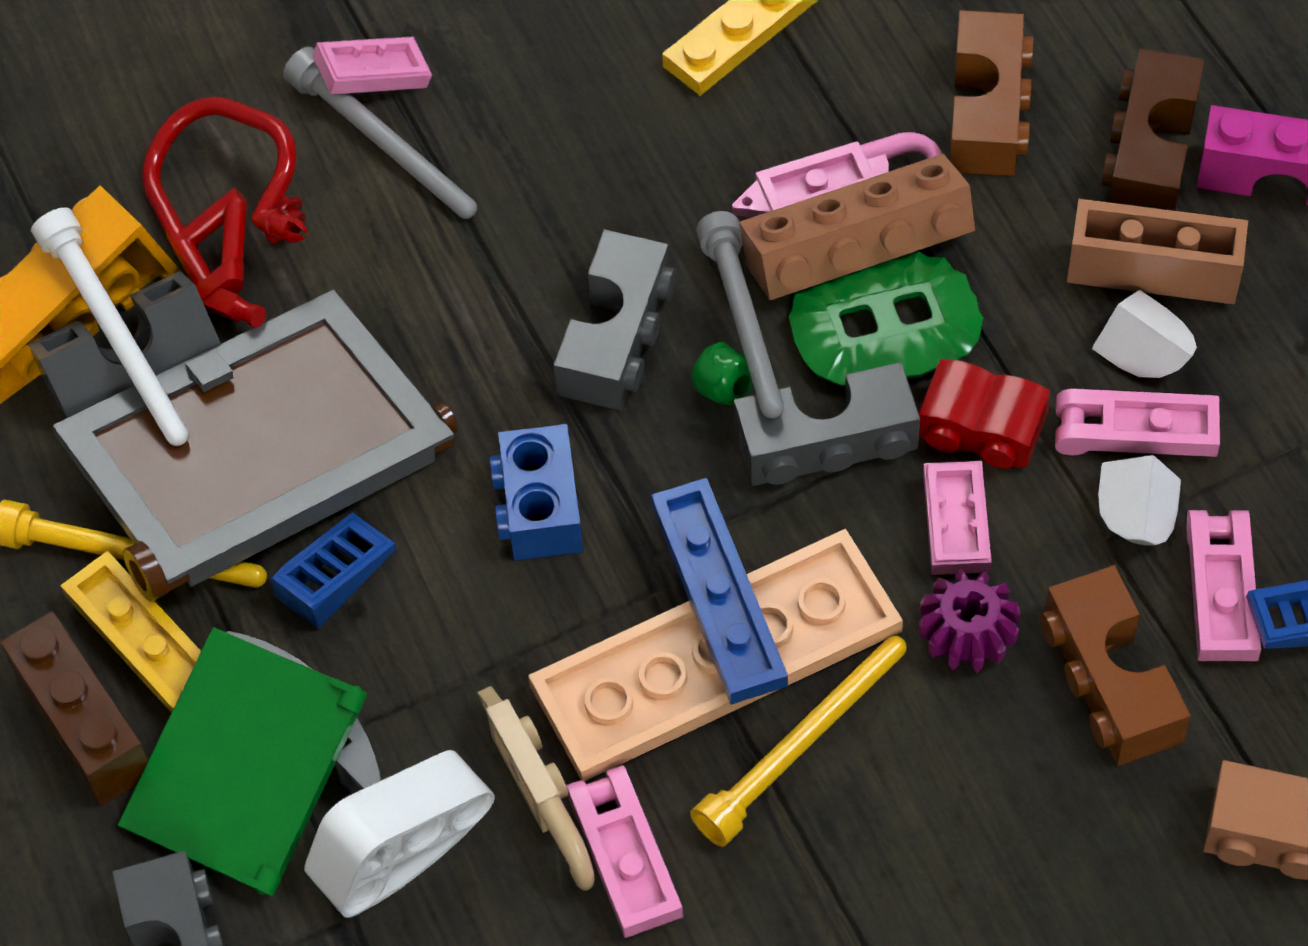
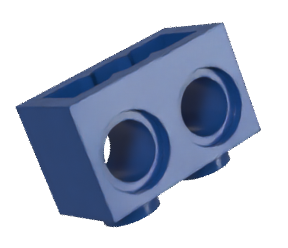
[490,424,583,561]

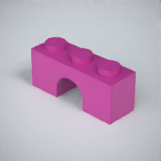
[1196,105,1308,205]

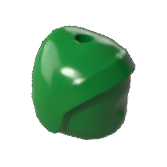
[690,342,753,405]

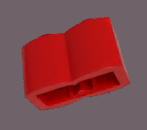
[919,359,1050,469]

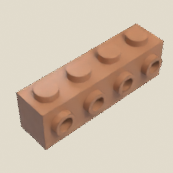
[739,153,975,300]

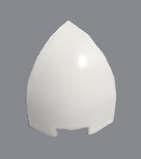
[1092,290,1197,378]
[1098,455,1181,545]

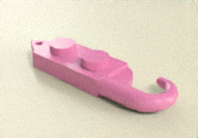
[732,132,942,218]

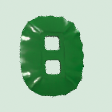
[789,250,983,387]

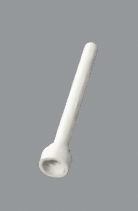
[31,207,189,446]

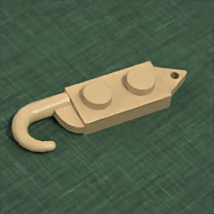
[477,686,595,891]

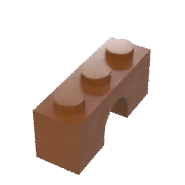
[950,10,1033,176]
[1040,565,1191,766]

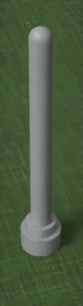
[283,47,477,219]
[696,211,783,419]

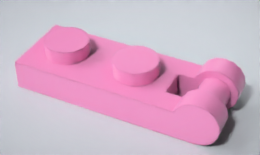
[1055,389,1220,457]
[1186,510,1261,661]
[566,765,683,938]

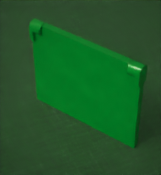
[118,627,368,896]

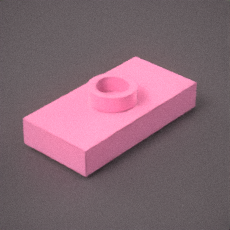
[312,37,432,94]
[923,461,992,575]

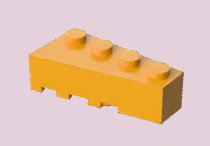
[0,186,181,404]

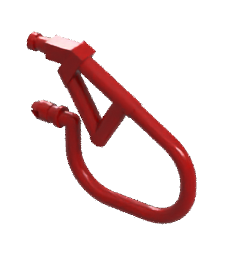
[142,96,308,328]

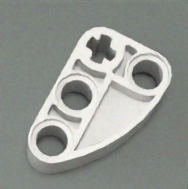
[304,750,495,918]

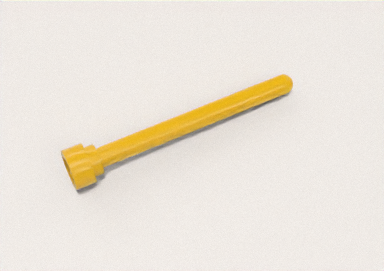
[0,499,267,588]
[690,636,907,847]

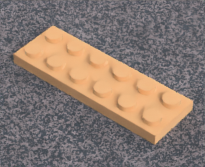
[528,529,903,781]

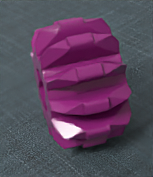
[918,568,1020,673]

